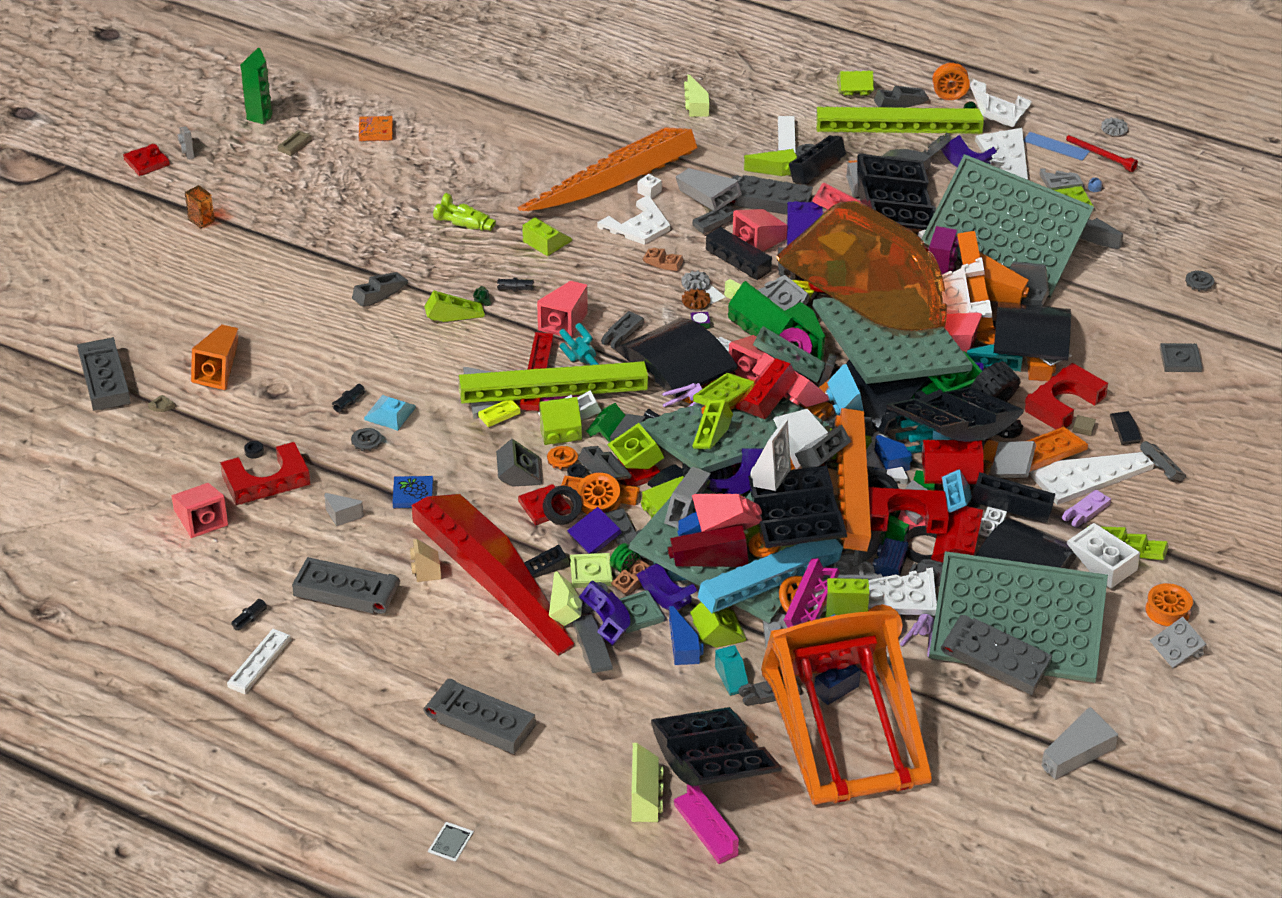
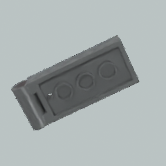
[726,175,813,215]
[77,337,130,411]
[292,557,400,614]
[941,615,1052,695]
[424,678,536,754]

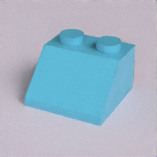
[826,364,864,415]

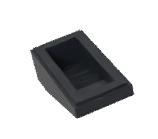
[524,544,570,578]

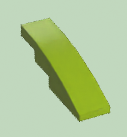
[1087,526,1169,560]

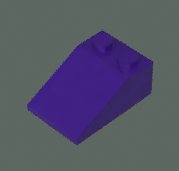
[787,201,823,251]

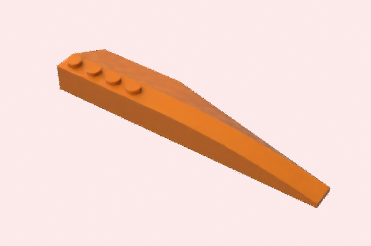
[518,127,698,211]

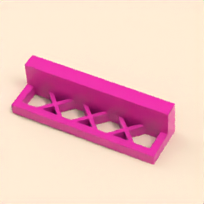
[784,558,840,628]
[674,784,739,864]

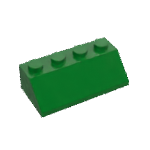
[240,48,273,125]
[728,281,793,336]

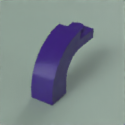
[941,135,997,168]
[707,448,763,495]
[636,563,697,610]
[579,580,630,645]

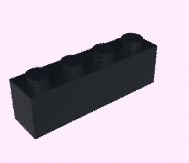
[788,135,846,185]
[706,227,772,280]
[971,472,1056,523]

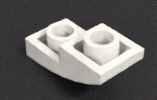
[978,507,1007,538]

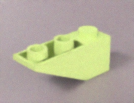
[684,75,709,117]

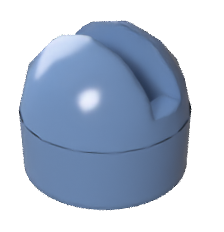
[1088,177,1102,192]

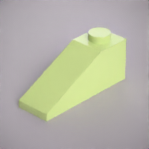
[549,572,582,626]

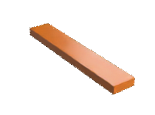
[957,231,994,332]

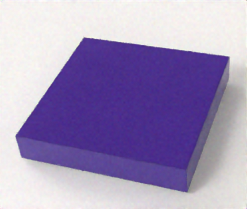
[567,507,622,554]

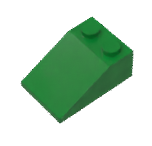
[785,302,825,361]
[928,351,982,392]

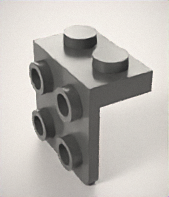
[1011,262,1049,306]

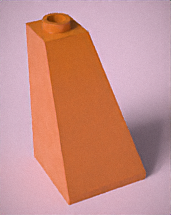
[979,252,1030,303]
[191,324,238,390]

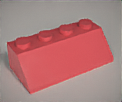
[752,353,829,407]

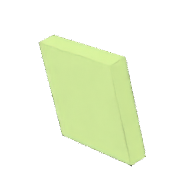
[570,553,612,588]

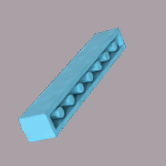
[698,539,843,613]

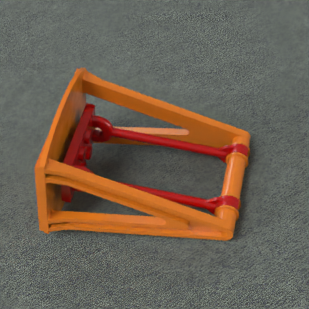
[761,609,931,805]

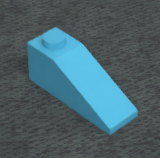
[942,469,972,513]

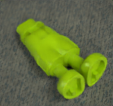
[433,193,496,231]

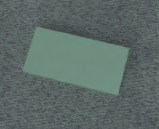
[753,326,826,383]

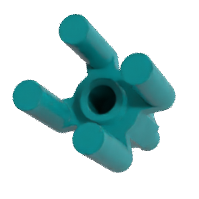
[559,323,599,365]
[895,420,933,454]

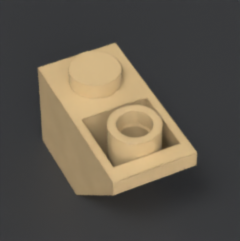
[410,539,441,582]

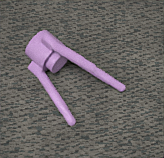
[662,383,702,407]
[900,614,934,657]

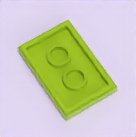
[693,373,754,407]

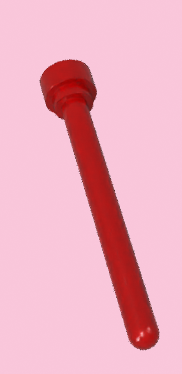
[1066,135,1138,172]

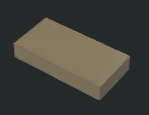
[277,130,312,156]

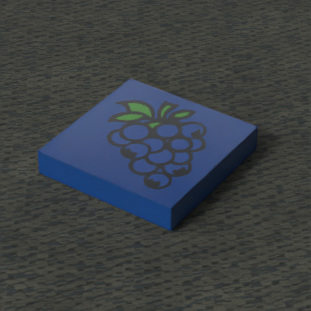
[393,476,433,508]

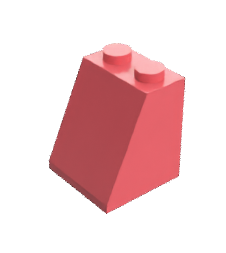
[733,209,787,252]
[537,281,588,337]
[936,313,982,353]
[729,335,775,380]
[171,483,228,538]
[692,494,762,532]

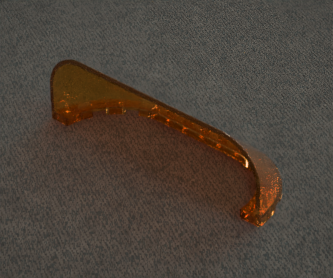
[777,201,947,331]

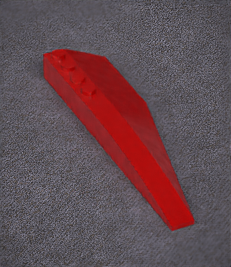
[412,494,574,656]

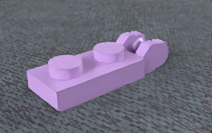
[1062,490,1111,528]

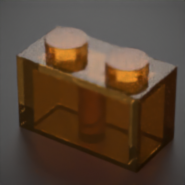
[185,185,215,229]

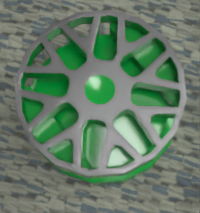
[610,543,641,573]

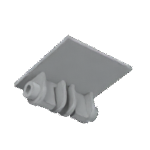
[1149,617,1207,668]

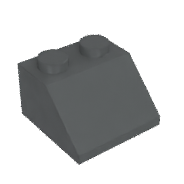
[496,439,542,487]

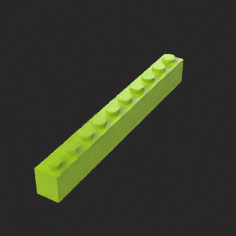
[816,107,984,134]
[459,361,648,403]

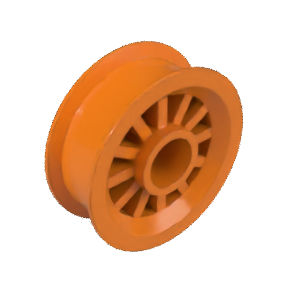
[932,63,970,100]
[577,473,621,515]
[1145,583,1193,627]

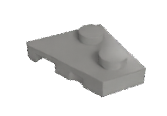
[177,126,194,160]
[1039,168,1083,190]

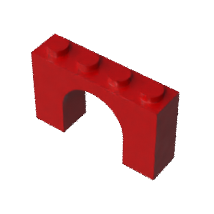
[1025,363,1108,430]
[220,442,310,506]
[868,487,949,534]

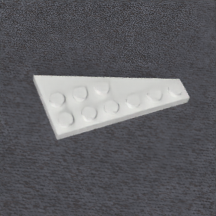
[975,128,1028,180]
[1029,452,1154,505]
[814,567,937,616]

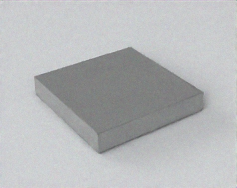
[990,441,1036,478]

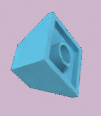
[364,395,416,431]

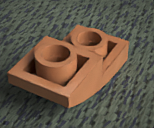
[643,248,684,271]
[611,559,649,595]

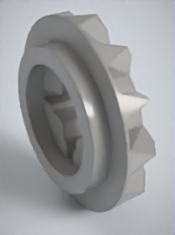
[1101,117,1128,136]
[681,270,710,290]

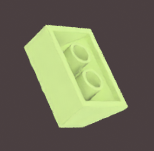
[632,743,663,822]

